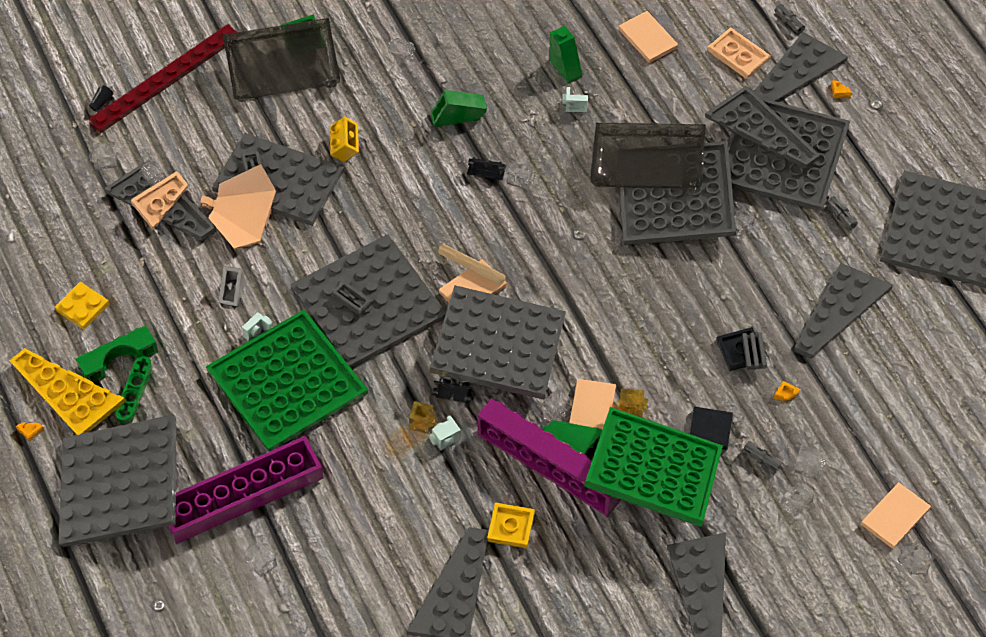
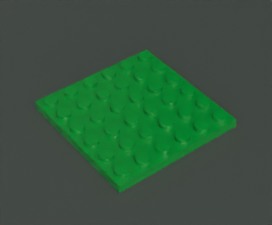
[206,309,368,452]
[584,407,723,527]

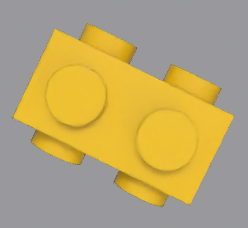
[330,116,359,162]

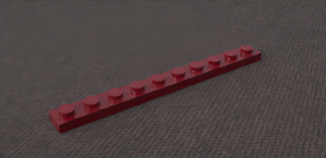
[89,24,240,134]

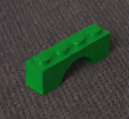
[75,325,158,383]

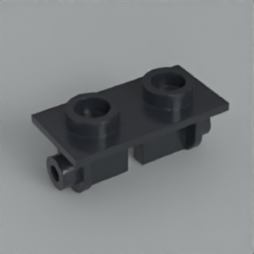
[467,157,506,180]
[432,378,474,403]

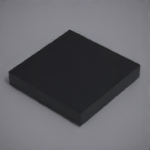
[716,327,766,371]
[690,406,733,450]

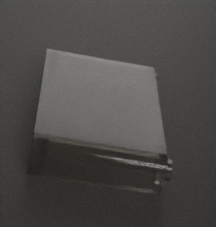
[223,18,340,102]
[590,123,706,190]

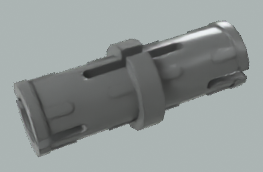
[774,4,805,34]
[826,196,858,230]
[742,440,783,473]

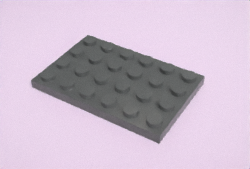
[212,133,344,226]

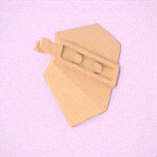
[200,164,276,250]

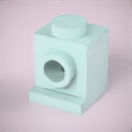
[429,416,461,451]

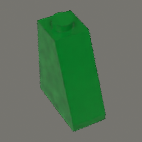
[549,26,583,84]
[430,90,487,127]
[542,420,602,458]

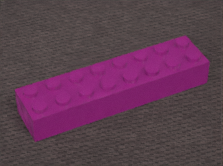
[477,398,621,517]
[167,436,324,544]

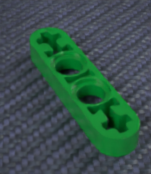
[115,356,152,425]

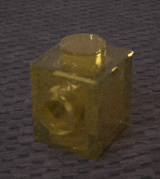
[619,389,648,417]
[409,401,436,434]

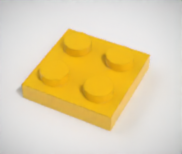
[55,282,110,330]
[487,503,535,548]

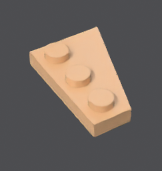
[131,171,188,230]

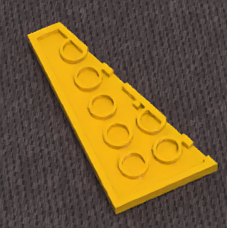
[9,348,126,435]

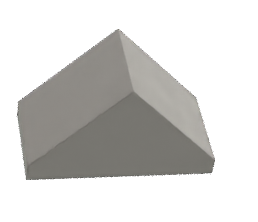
[219,265,245,306]

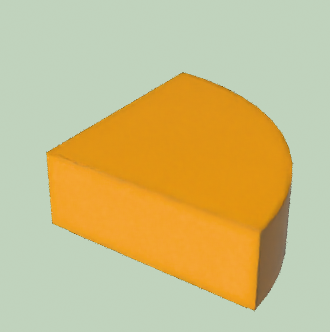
[831,80,852,98]
[774,381,801,401]
[16,422,45,442]

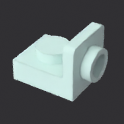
[562,87,588,112]
[242,312,272,341]

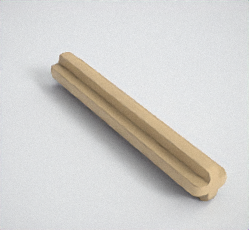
[438,244,506,285]

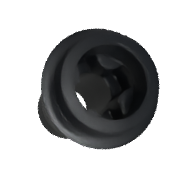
[89,85,114,112]

